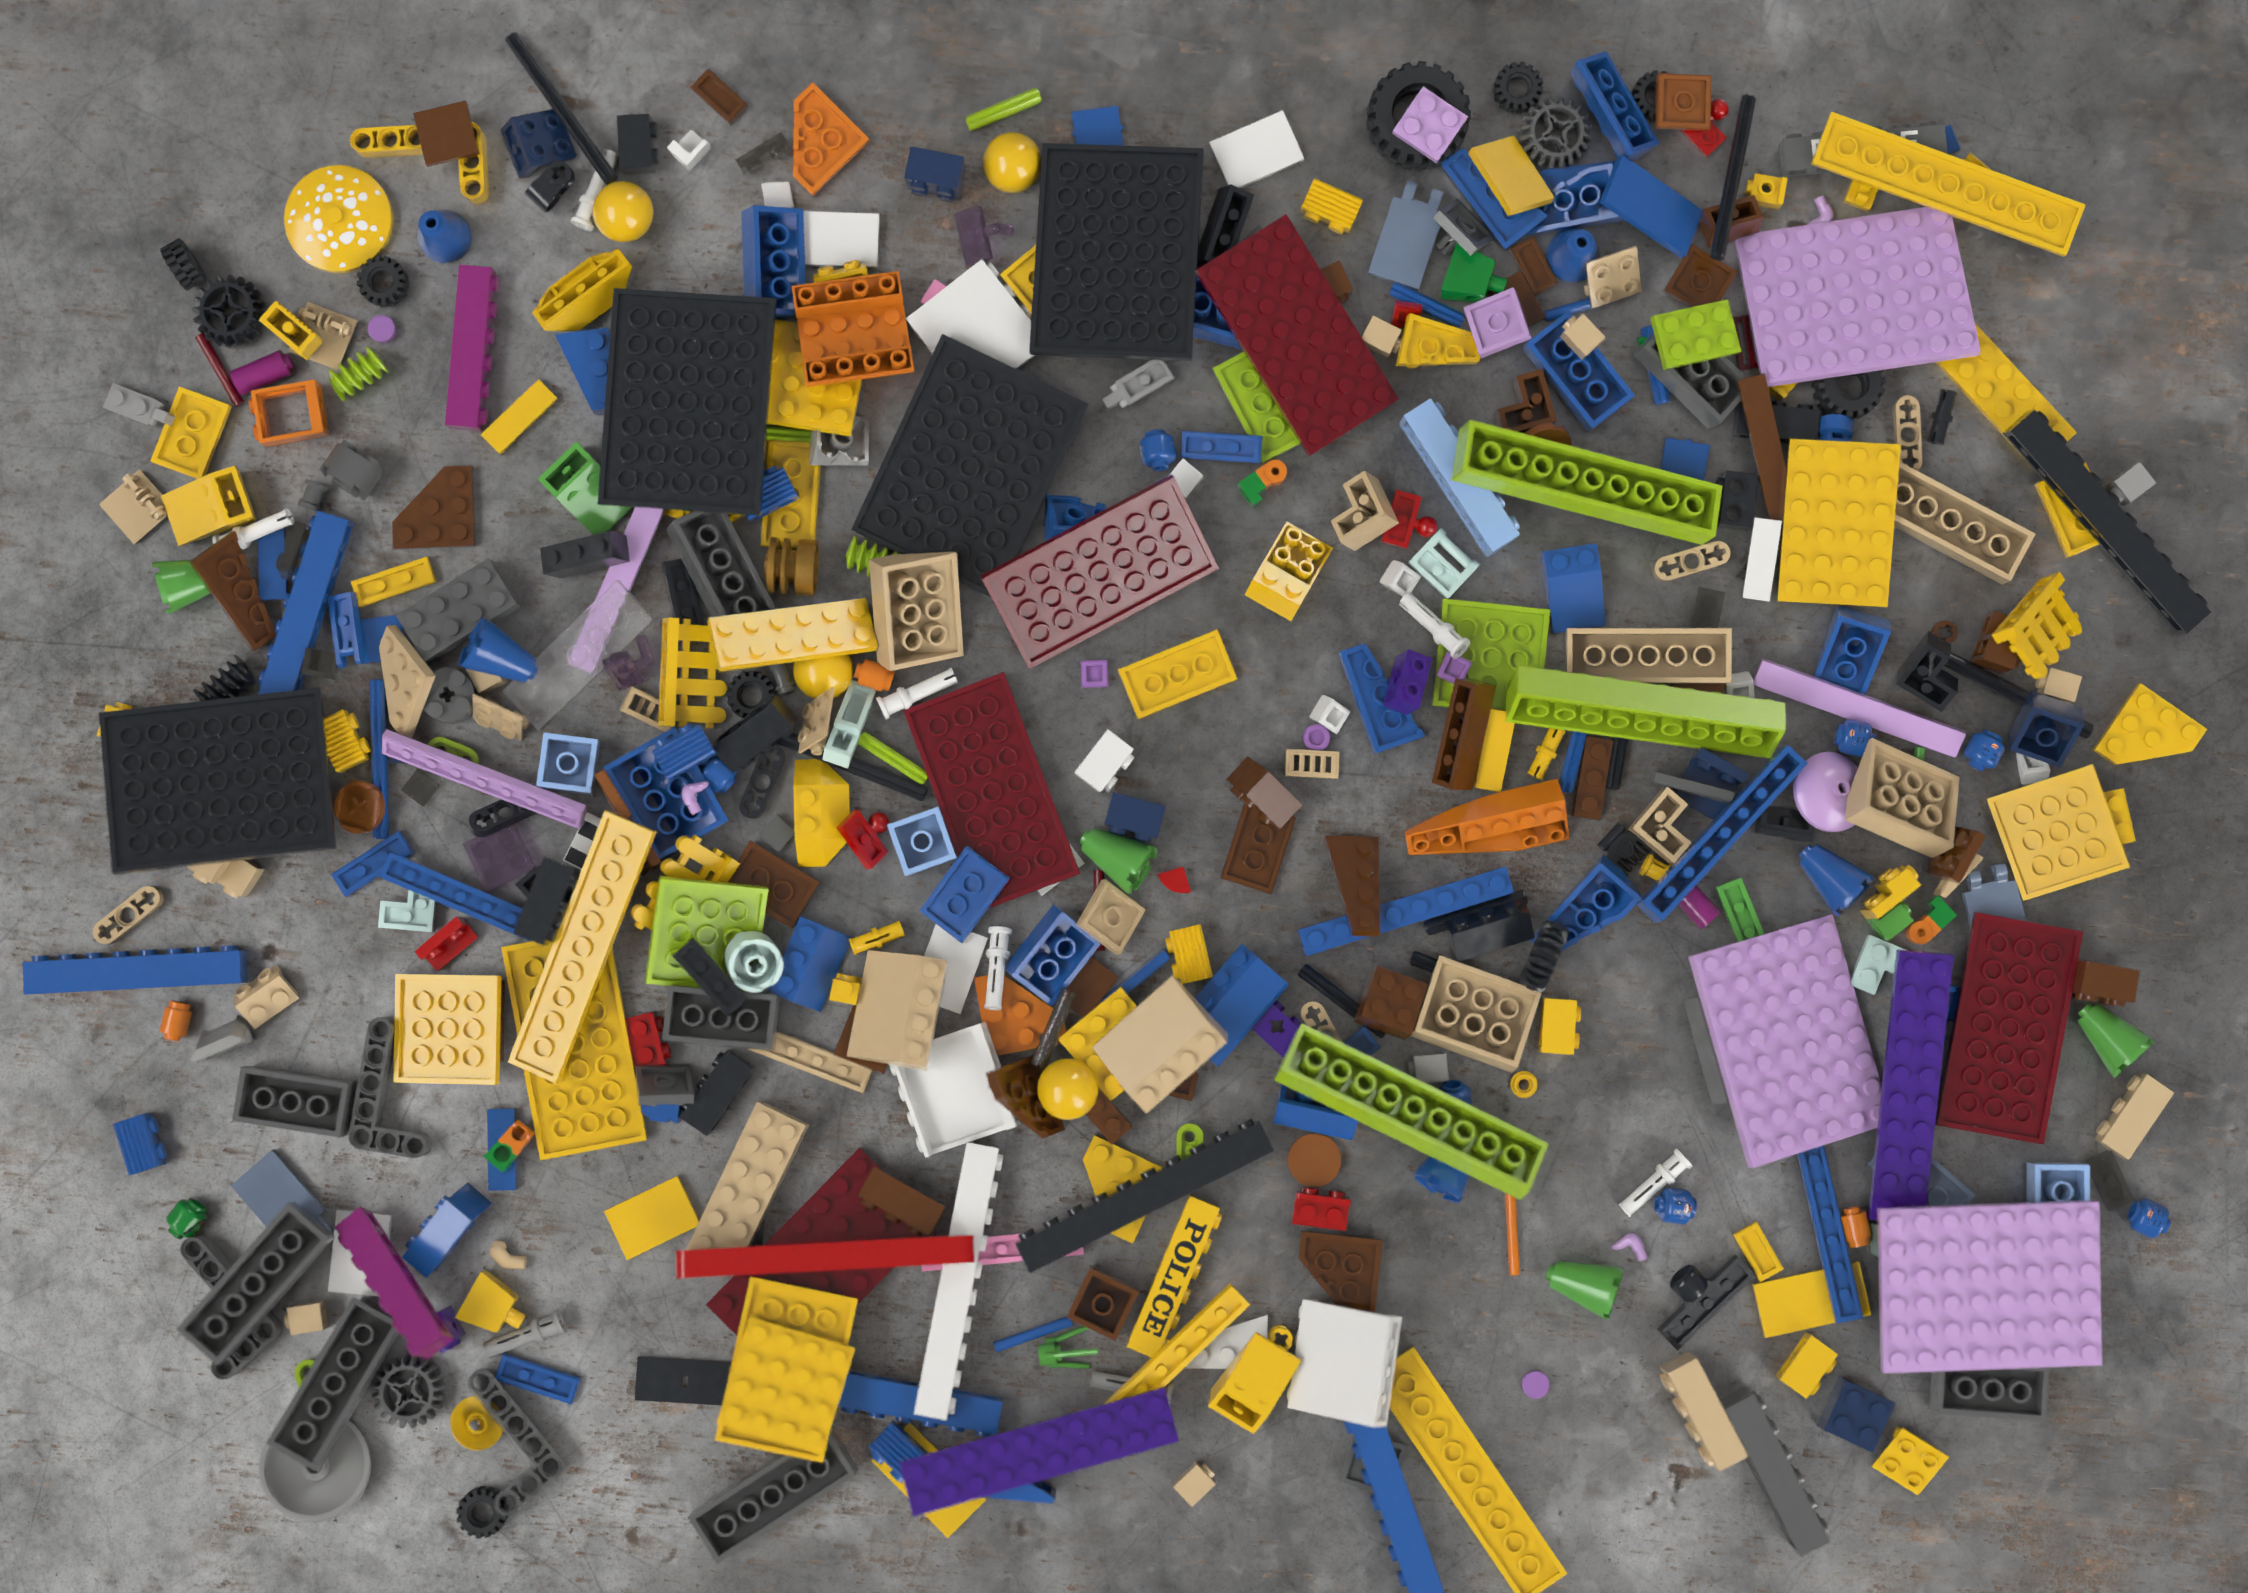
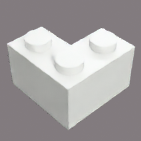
[1075,729,1135,794]

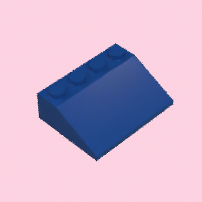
[604,727,729,862]

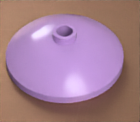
[1793,752,1858,832]

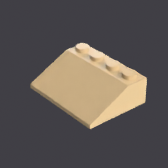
[869,552,964,671]
[1845,738,1960,858]
[847,950,948,1071]
[1410,955,1542,1073]
[1092,975,1228,1114]

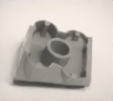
[808,416,869,466]
[190,1015,254,1063]

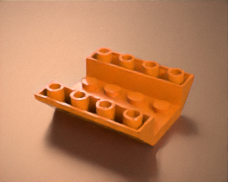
[792,271,914,387]

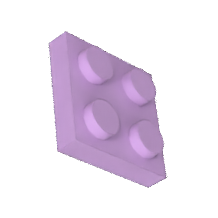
[1392,87,1468,163]
[1463,287,1532,358]

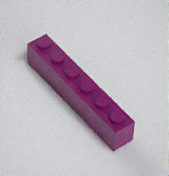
[445,265,499,431]
[335,1207,454,1359]

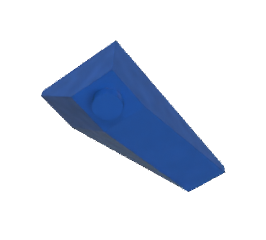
[1045,495,1107,541]
[1530,855,1642,951]

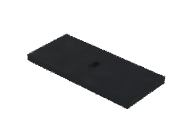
[635,1356,732,1406]

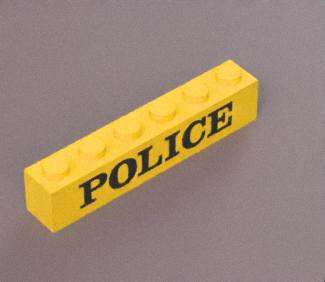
[1127,1194,1223,1358]

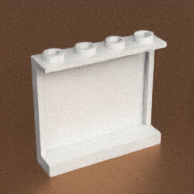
[906,259,1035,369]
[889,1021,1021,1158]
[1287,1299,1402,1427]

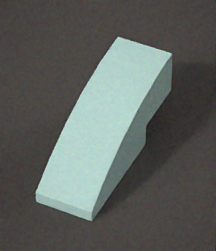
[822,680,876,769]

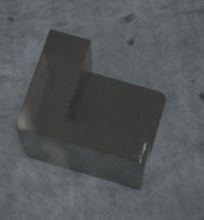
[301,647,338,680]

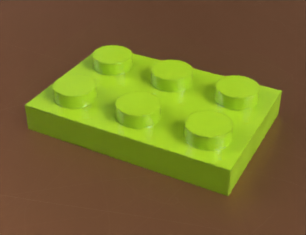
[1650,299,1741,370]

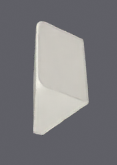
[761,182,794,208]
[1170,459,1203,498]
[1380,560,1421,597]
[1725,672,1755,698]
[1309,695,1351,734]
[2016,753,2051,785]

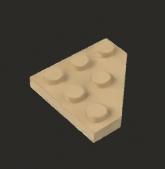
[379,625,435,738]

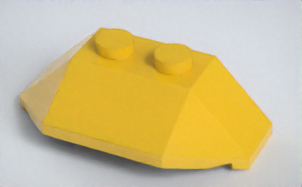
[532,248,632,331]
[793,759,850,867]

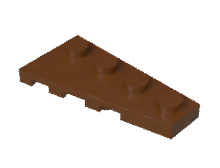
[189,531,276,651]
[1324,835,1380,937]

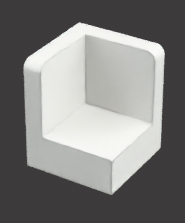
[667,130,711,171]

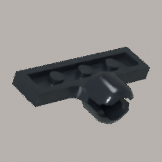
[1657,1255,1756,1351]

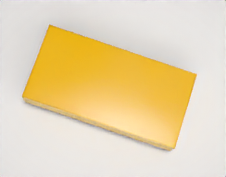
[1732,1221,1784,1282]

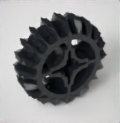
[192,275,266,348]
[1519,920,1569,993]

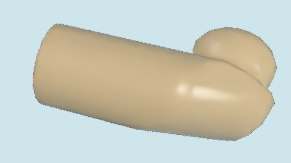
[489,1240,527,1270]

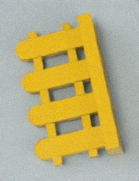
[1992,571,2082,679]
[658,617,727,728]
[631,834,740,930]

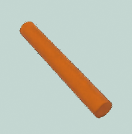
[1505,1193,1520,1275]

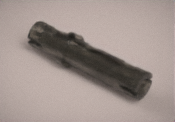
[1030,987,1078,1068]

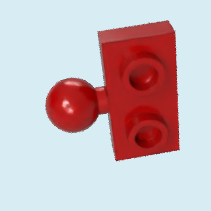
[1680,99,1729,158]
[1381,489,1438,550]
[836,810,890,870]

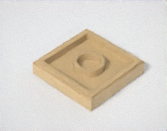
[1076,879,1146,955]

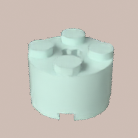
[724,931,783,992]

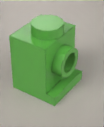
[1866,901,1914,941]

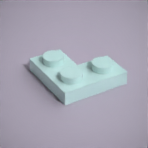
[378,890,437,932]
[1851,935,1906,995]

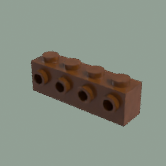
[1432,678,1496,790]

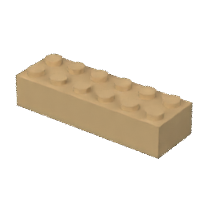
[1894,461,2035,585]
[1565,628,1732,684]
[686,1101,810,1250]

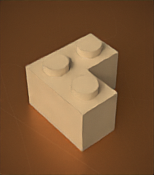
[1331,470,1399,551]
[1628,787,1692,864]
[187,859,265,898]

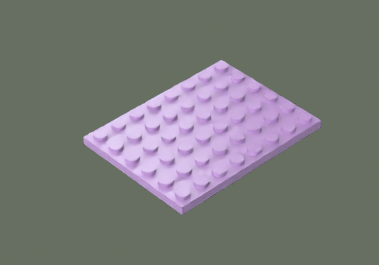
[1734,207,1981,387]
[1688,914,1882,1168]
[1878,1200,2102,1373]

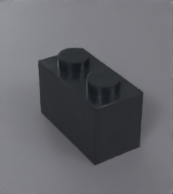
[617,114,659,175]

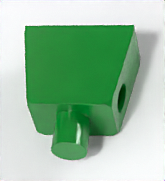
[1441,243,1508,303]

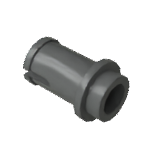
[768,663,796,696]

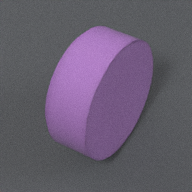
[368,315,396,343]
[1303,724,1330,751]
[1521,1370,1549,1399]

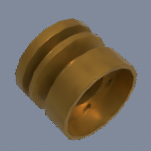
[764,537,819,596]

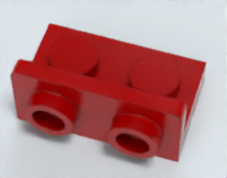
[414,916,478,971]
[625,1011,671,1066]
[1292,1187,1351,1231]

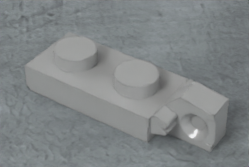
[1101,360,1175,411]
[103,383,176,427]

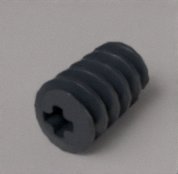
[193,655,256,701]

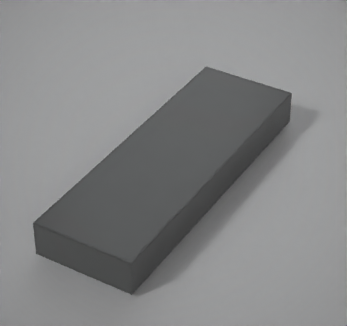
[1649,772,1735,803]

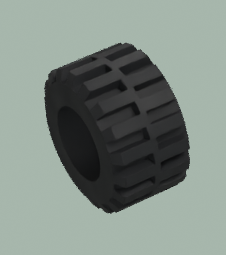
[1812,370,1886,420]

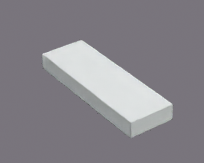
[1742,517,1782,601]

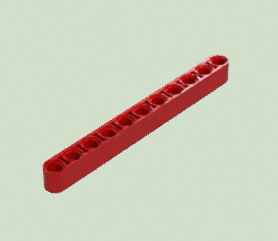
[675,1235,975,1278]

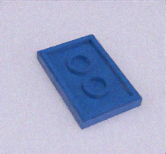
[919,846,1010,943]

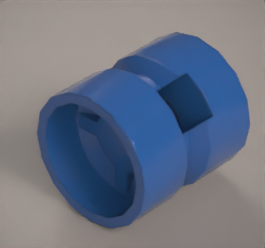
[1818,414,1854,441]

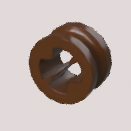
[1931,620,1958,643]

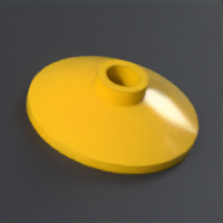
[450,1396,503,1451]

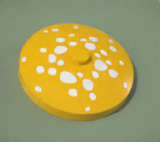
[284,165,393,273]

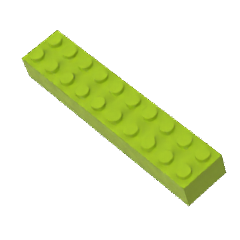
[1451,420,1722,545]
[1505,666,1786,758]
[1274,1023,1549,1200]

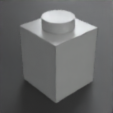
[2107,462,2156,506]
[1407,1053,1449,1083]

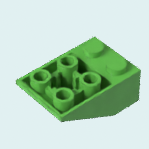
[538,441,633,535]

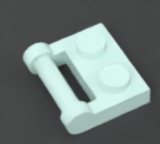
[1408,528,1480,599]

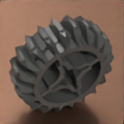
[1519,97,1592,169]
[372,1354,446,1428]

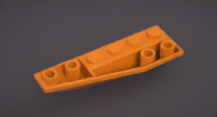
[1405,779,1570,855]

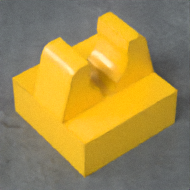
[1843,180,1878,212]

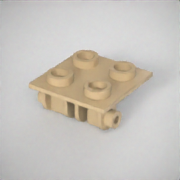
[1584,246,1642,308]
[288,302,358,370]
[99,469,168,545]
[798,687,834,755]
[472,694,530,741]

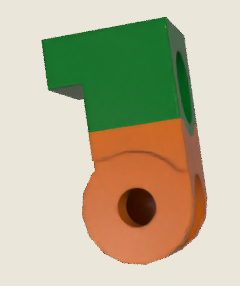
[1237,460,1287,508]
[1905,895,1957,944]
[484,1119,535,1173]

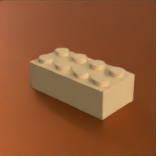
[1659,1351,1748,1472]

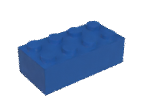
[1522,311,1635,433]

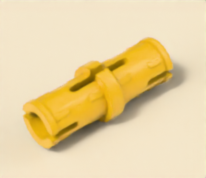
[1527,728,1566,780]
[849,921,905,955]

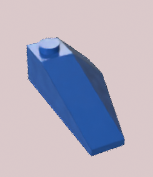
[1525,163,1625,236]

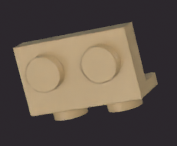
[233,965,299,1029]

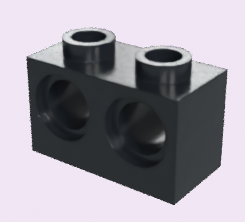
[1716,470,1758,531]

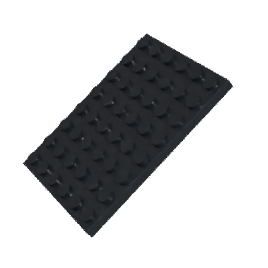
[1029,143,1204,361]
[597,288,777,516]
[851,334,1089,597]
[99,688,337,875]

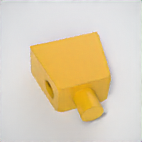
[455,1269,527,1333]

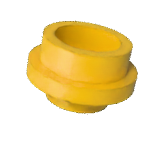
[1510,1071,1538,1098]

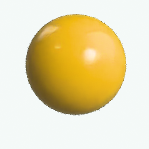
[983,132,1042,193]
[593,181,654,242]
[793,655,854,699]
[1037,1058,1098,1120]

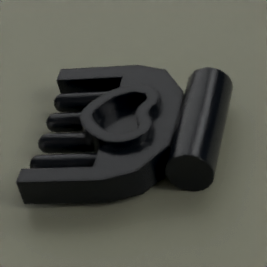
[1597,823,1652,876]

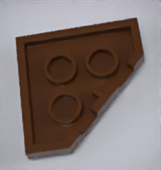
[392,465,476,550]
[986,1053,1065,1138]
[1298,1230,1383,1313]

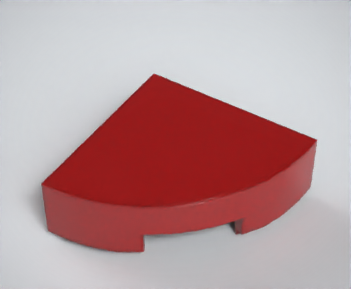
[1390,300,1422,328]
[1157,867,1191,893]

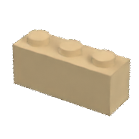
[2094,1073,2174,1160]

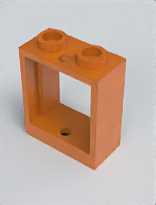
[249,379,330,447]

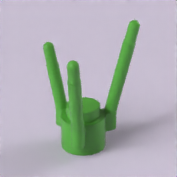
[1038,1326,1099,1369]

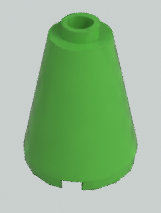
[152,560,211,615]
[1080,828,1158,894]
[2078,1003,2155,1078]
[1546,1261,1624,1320]

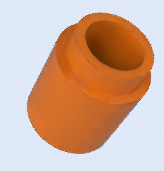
[854,659,895,692]
[159,1000,192,1041]
[1840,1206,1872,1248]

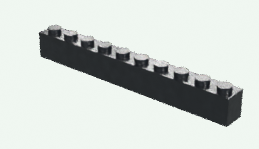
[2002,409,2211,634]
[1015,1118,1274,1273]

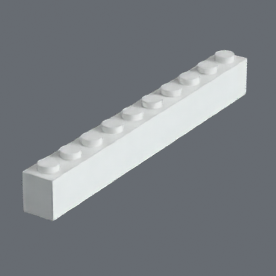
[914,1142,1004,1420]

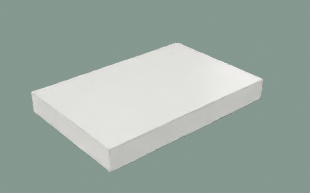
[1209,110,1304,188]
[803,211,880,269]
[924,924,988,1014]
[328,1210,392,1297]

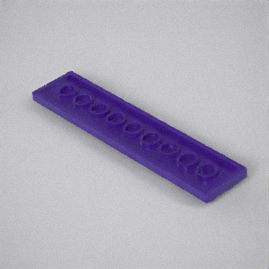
[1868,949,1953,1220]
[899,1387,1179,1517]

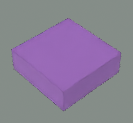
[1436,651,1472,684]
[1081,660,1108,688]

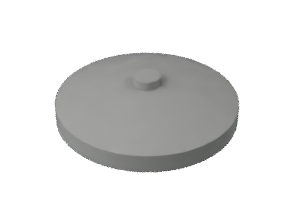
[259,1421,371,1522]

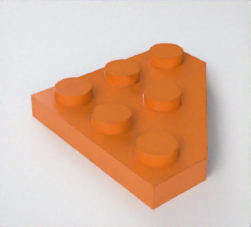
[793,82,870,197]
[974,975,1067,1056]

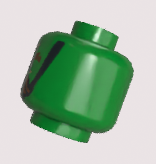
[166,1198,208,1240]

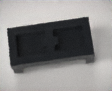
[1754,806,1814,842]

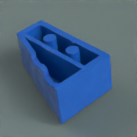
[555,327,611,416]
[402,1183,492,1278]

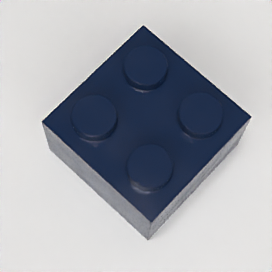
[904,146,966,202]
[2008,690,2084,768]
[1105,792,1166,843]
[1817,1376,1896,1453]

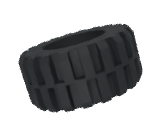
[1366,61,1471,171]

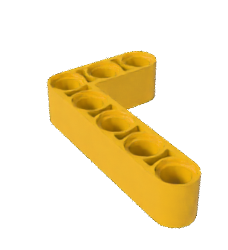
[350,122,489,204]

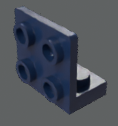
[500,109,577,179]
[1673,748,1749,820]

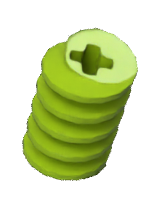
[329,346,389,401]
[845,535,898,577]

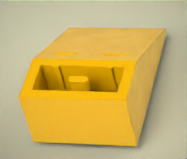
[161,465,257,547]
[1245,522,1333,621]
[1208,1332,1301,1434]

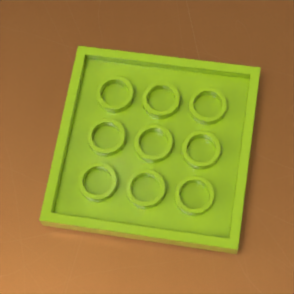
[1212,352,1300,464]
[1431,598,1550,710]
[645,876,769,993]

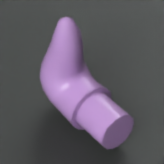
[1807,195,1834,225]
[682,781,709,815]
[1611,1233,1648,1261]

